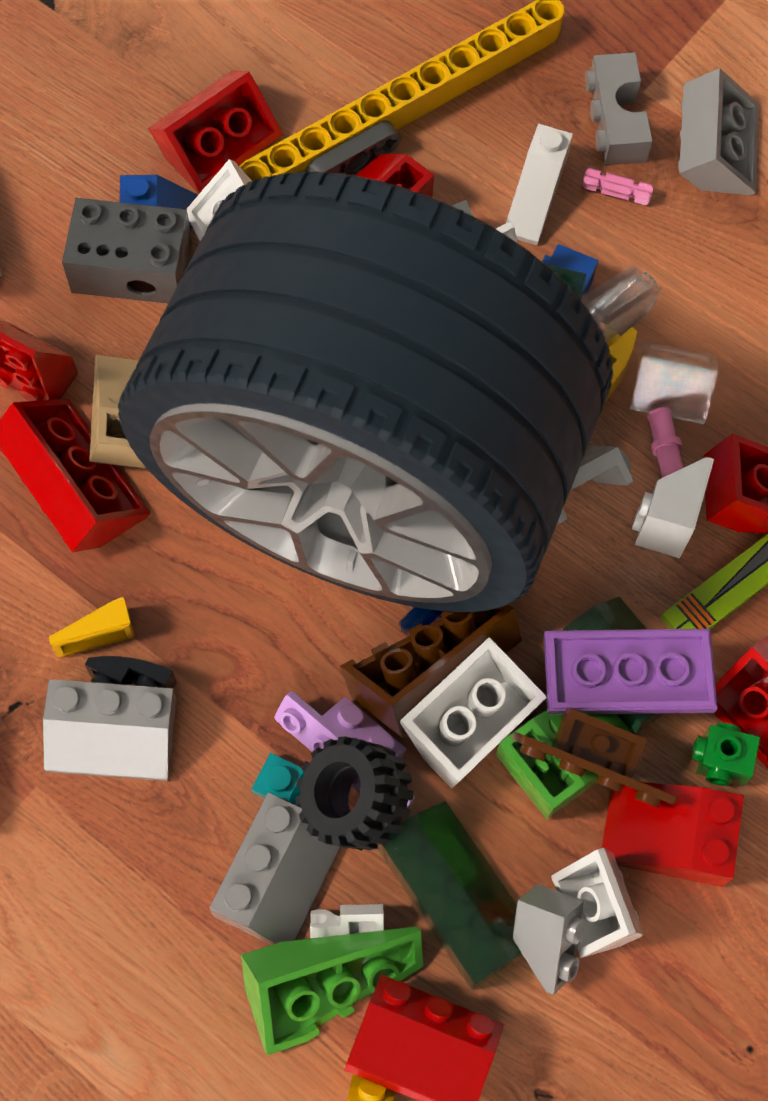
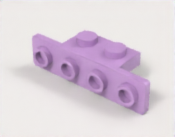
[274,691,414,808]

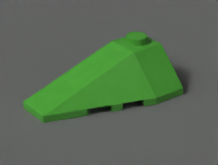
[241,926,423,1055]

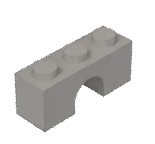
[585,52,653,165]

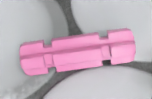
[582,168,653,205]

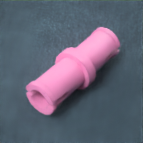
[647,407,684,478]

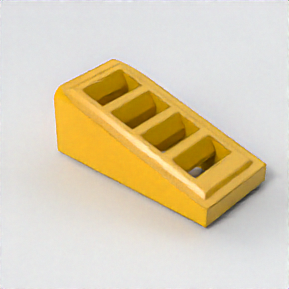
[49,596,135,658]

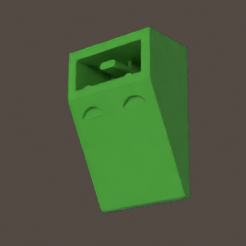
[496,709,632,820]

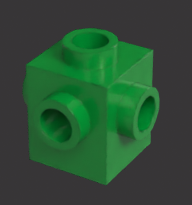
[692,723,760,786]

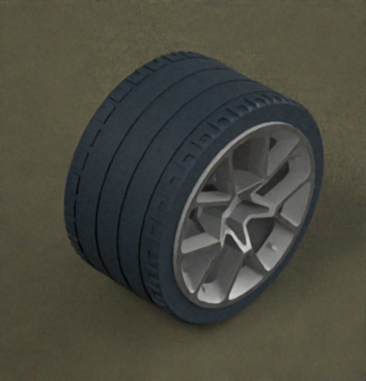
[118,172,613,612]

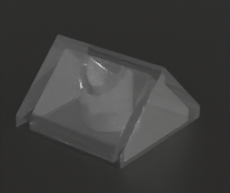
[630,340,719,424]

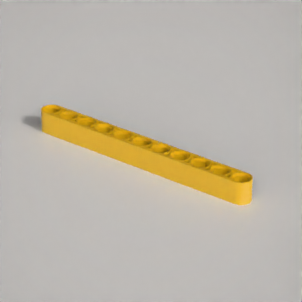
[239,0,564,181]

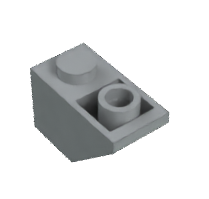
[513,884,585,995]

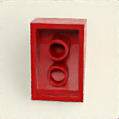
[703,433,768,534]
[601,782,744,887]

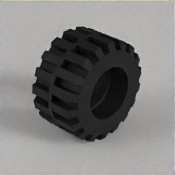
[296,736,413,850]

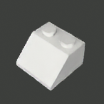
[632,457,714,558]
[551,848,644,958]

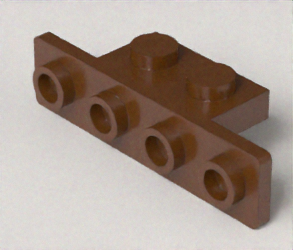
[511,707,677,807]

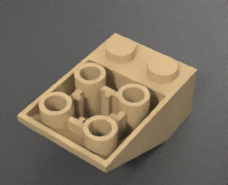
[90,355,146,468]

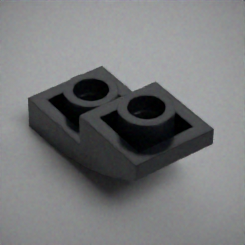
[85,656,177,688]

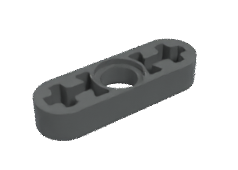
[305,121,401,175]

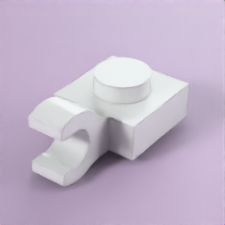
[310,904,384,938]

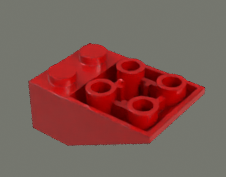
[0,321,78,401]

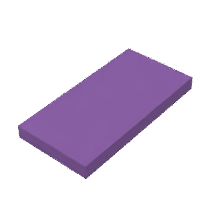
[544,629,717,715]

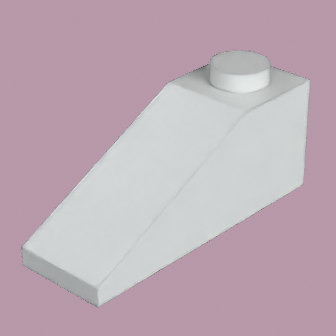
[506,124,573,246]

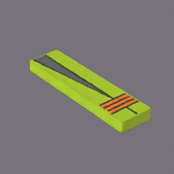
[660,534,768,629]

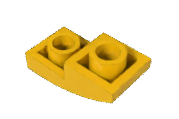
[605,327,637,402]

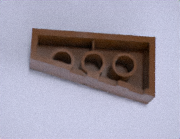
[340,604,522,738]

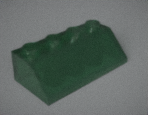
[378,801,523,990]

